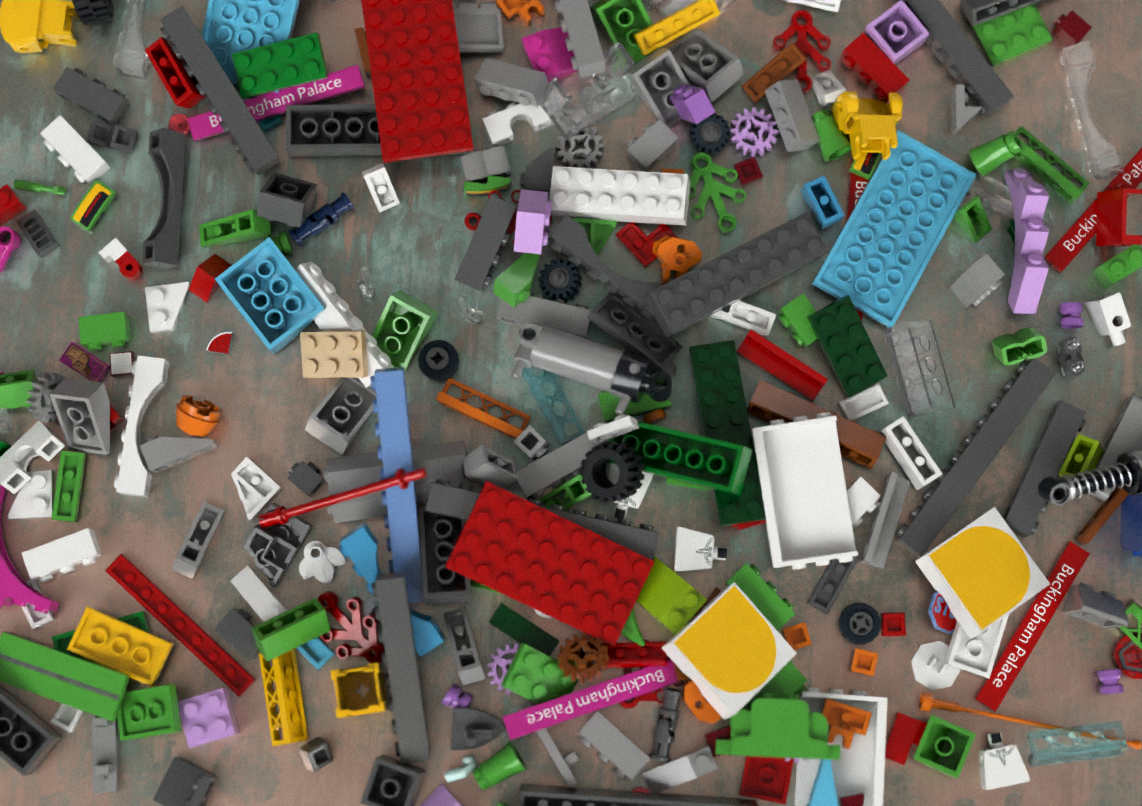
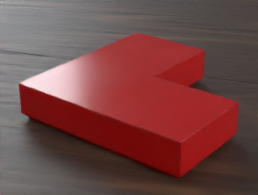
[615,222,679,269]
[885,712,927,765]

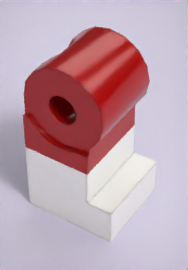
[98,238,143,281]

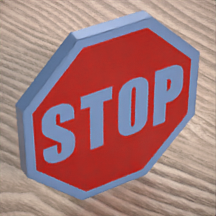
[928,591,957,634]

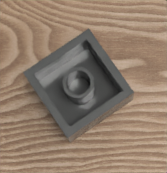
[257,172,317,227]
[361,755,426,806]

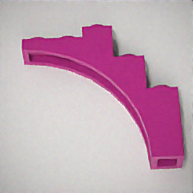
[0,485,59,614]

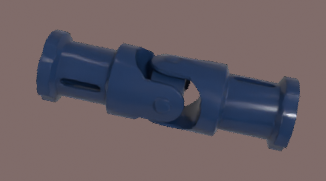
[288,192,355,247]

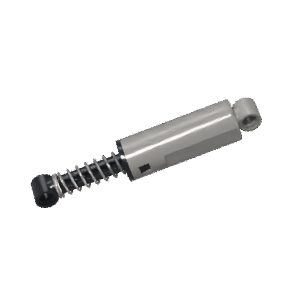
[1038,449,1142,506]

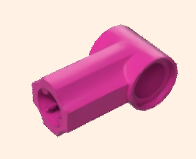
[0,226,21,273]

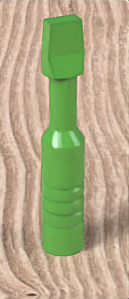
[14,180,66,195]

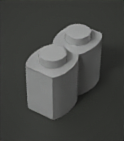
[460,144,511,183]

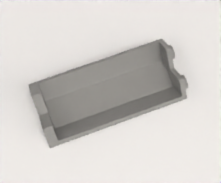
[323,441,471,523]

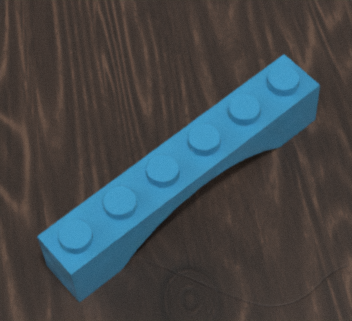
[339,522,444,657]

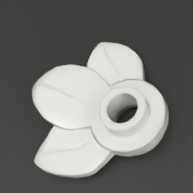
[299,540,345,584]

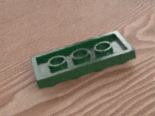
[807,295,888,398]

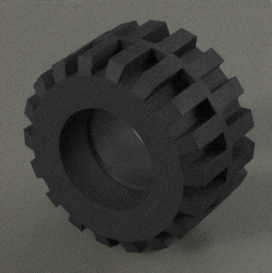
[72,0,114,25]
[580,442,645,502]

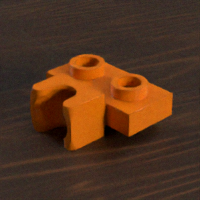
[495,0,545,27]
[821,698,872,749]

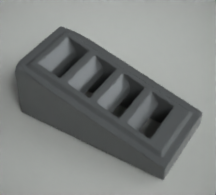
[16,209,60,258]

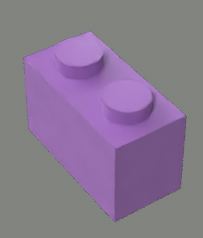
[669,84,715,124]

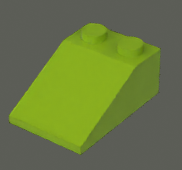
[636,556,707,635]

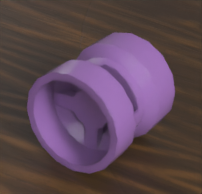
[1060,302,1084,329]
[1097,669,1124,694]
[441,683,474,708]

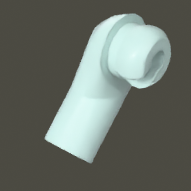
[445,755,477,782]

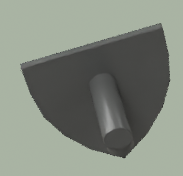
[450,707,506,750]

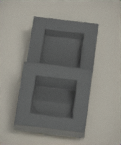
[87,120,138,153]

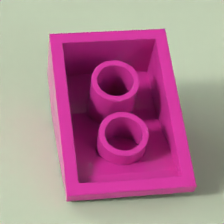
[521,27,578,83]

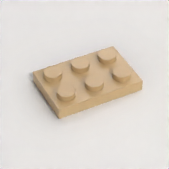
[300,330,368,378]

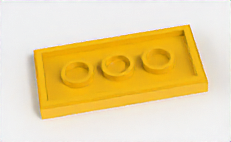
[67,606,174,687]

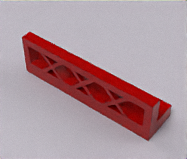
[736,329,828,402]

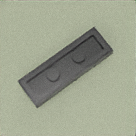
[807,553,861,615]

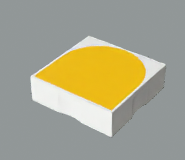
[915,507,1050,639]
[661,582,797,719]

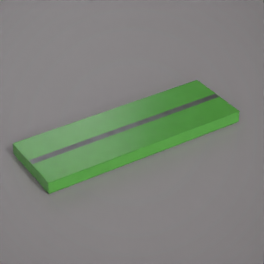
[0,631,130,721]

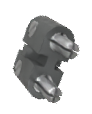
[1057,336,1085,380]

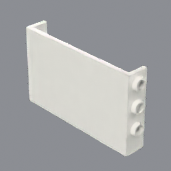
[751,412,858,570]
[794,687,887,806]

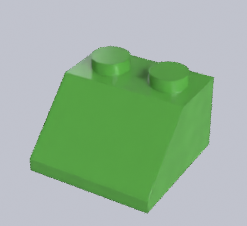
[913,715,976,779]

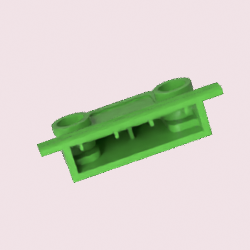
[716,693,840,760]

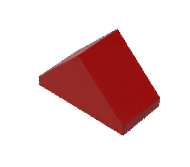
[188,254,232,303]

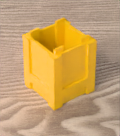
[330,663,390,718]

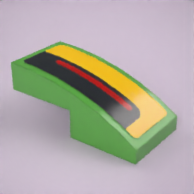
[849,152,881,180]
[463,175,512,196]
[70,180,116,231]

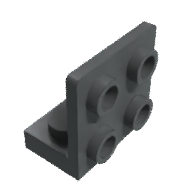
[154,757,217,806]

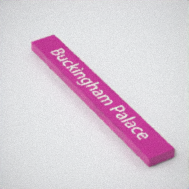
[187,64,365,141]
[502,659,684,740]

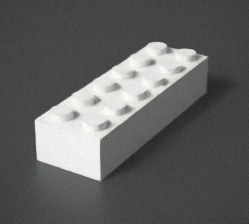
[549,166,691,226]

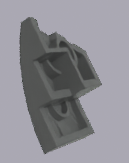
[244,502,313,588]

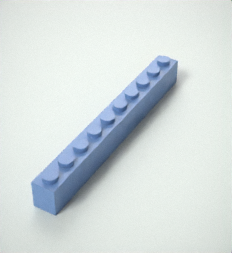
[371,367,424,603]

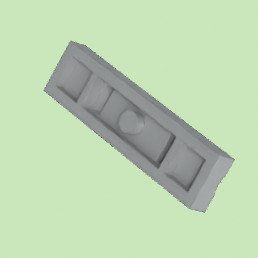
[521,700,579,788]
[92,714,119,794]

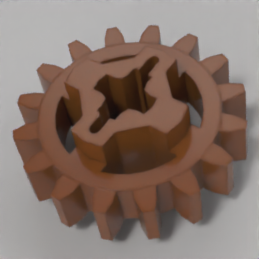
[557,633,609,684]

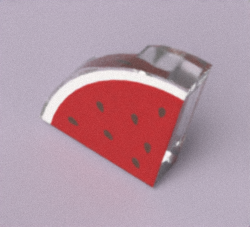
[206,331,233,355]

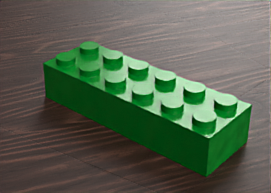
[607,416,752,496]

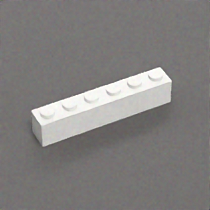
[295,262,395,388]

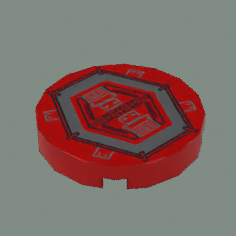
[1113,633,1142,679]

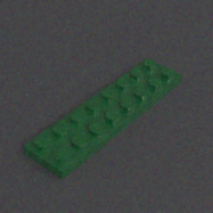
[689,340,766,527]

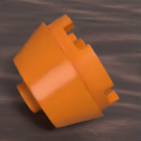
[176,395,221,437]

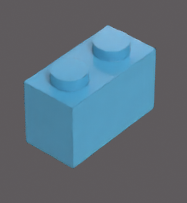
[801,175,844,231]

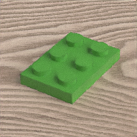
[972,3,1052,67]
[501,643,579,704]
[117,684,182,741]

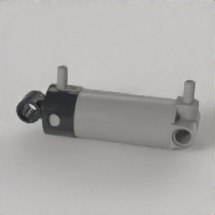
[511,323,672,415]

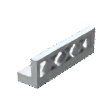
[860,472,910,569]

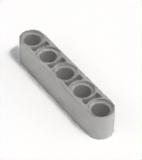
[1090,393,1142,501]

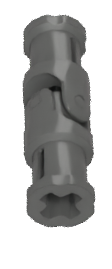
[649,687,684,762]

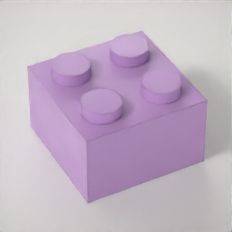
[864,0,930,65]
[514,189,552,254]
[178,688,240,748]

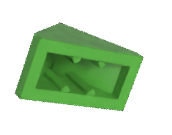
[953,196,993,243]

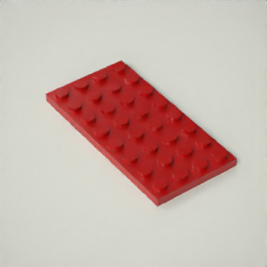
[361,0,474,163]
[445,481,655,646]

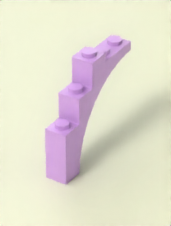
[1004,168,1049,314]

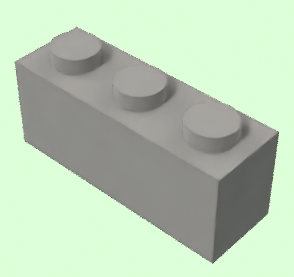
[474,58,549,107]
[765,79,821,152]
[578,711,650,780]

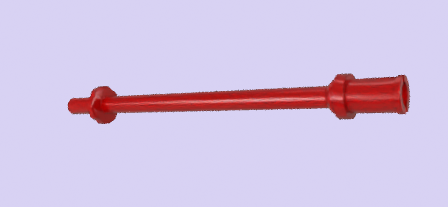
[258,468,427,528]

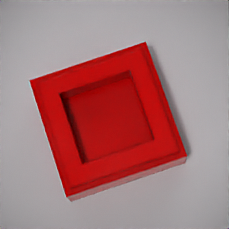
[880,612,906,637]

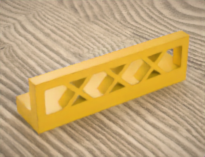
[259,648,308,746]

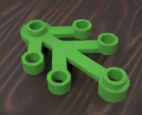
[689,152,746,233]

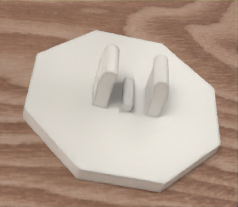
[911,641,961,690]

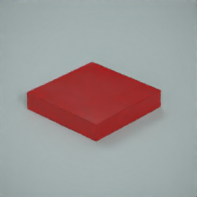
[738,756,794,805]

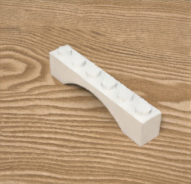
[114,356,170,497]

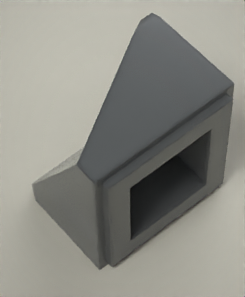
[298,737,333,772]

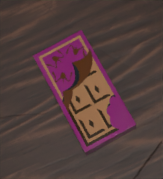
[59,342,110,382]

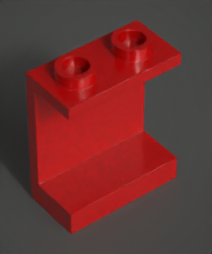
[1096,184,1142,247]

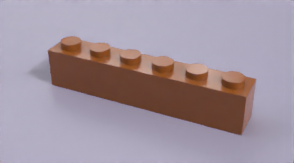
[747,380,886,469]

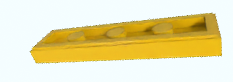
[634,0,721,55]

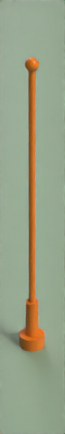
[919,691,1142,749]

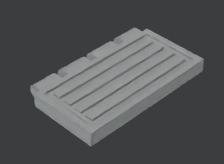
[453,2,504,53]

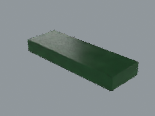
[489,603,559,657]

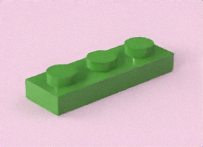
[52,451,86,522]

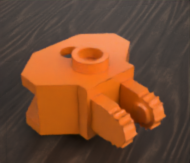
[652,236,702,285]
[683,679,721,724]

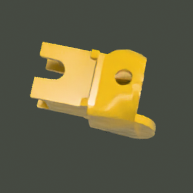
[0,0,78,54]
[830,91,903,160]

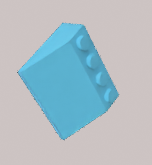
[215,237,325,354]

